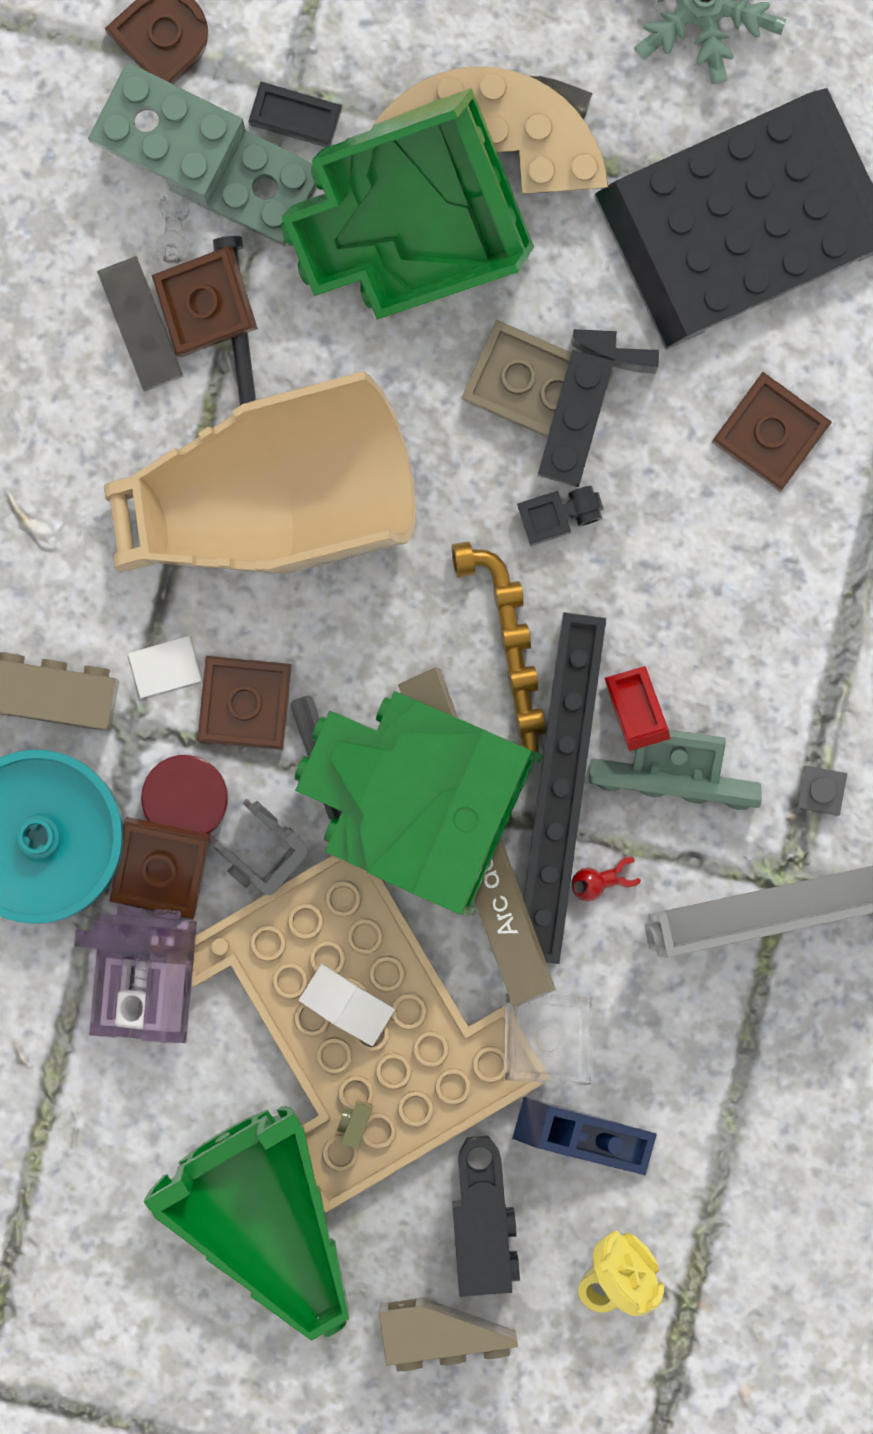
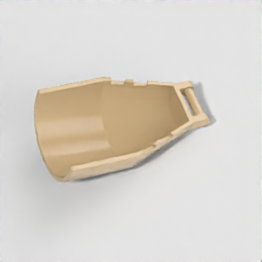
[104,371,417,574]

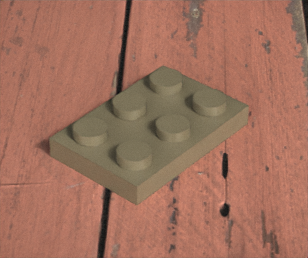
[461,319,614,438]

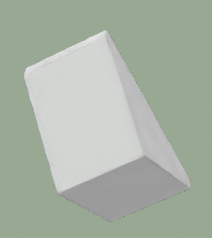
[298,963,395,1046]

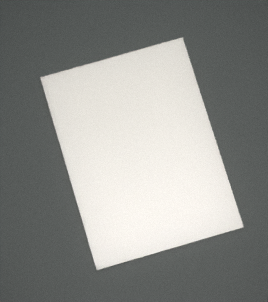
[127,636,202,699]

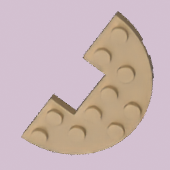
[370,67,609,194]

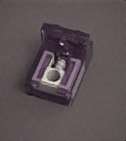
[74,906,197,1043]

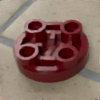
[141,755,228,834]

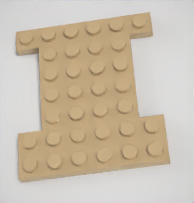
[171,855,550,1213]

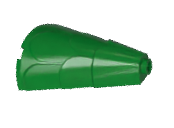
[144,1106,350,1341]

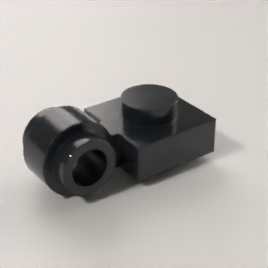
[517,485,604,547]

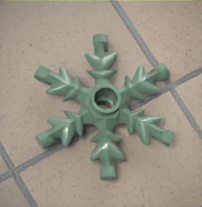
[634,0,787,84]

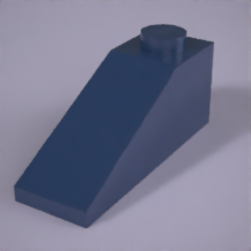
[512,1097,657,1176]

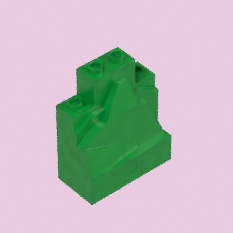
[281,88,534,320]
[294,691,543,915]

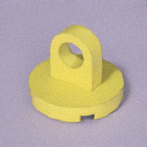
[578,1231,664,1317]

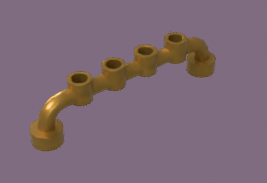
[451,541,546,766]

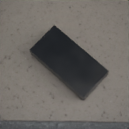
[248,81,342,147]

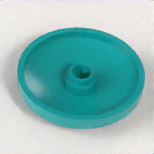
[0,750,123,924]

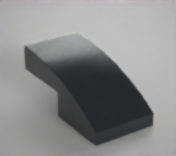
[572,329,659,374]

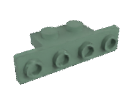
[589,729,762,810]

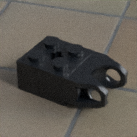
[452,1136,520,1297]

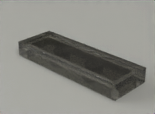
[97,256,184,392]

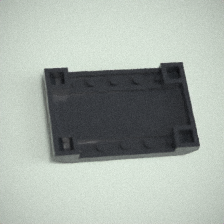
[594,88,873,350]

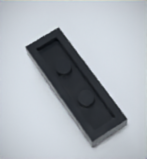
[537,350,614,487]

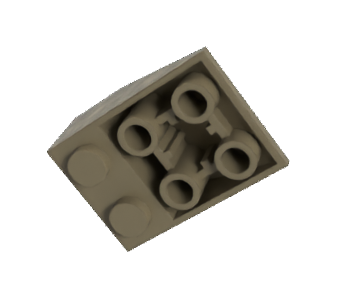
[379,1297,518,1372]

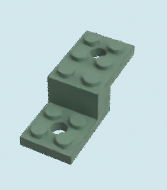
[88,62,316,247]

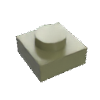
[337,1100,373,1149]

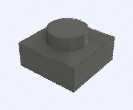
[796,765,847,816]

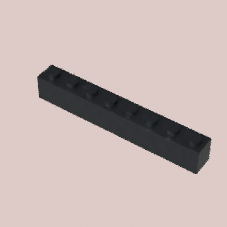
[523,612,607,964]

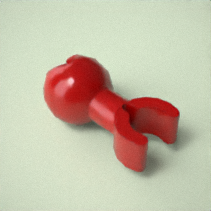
[571,857,641,902]

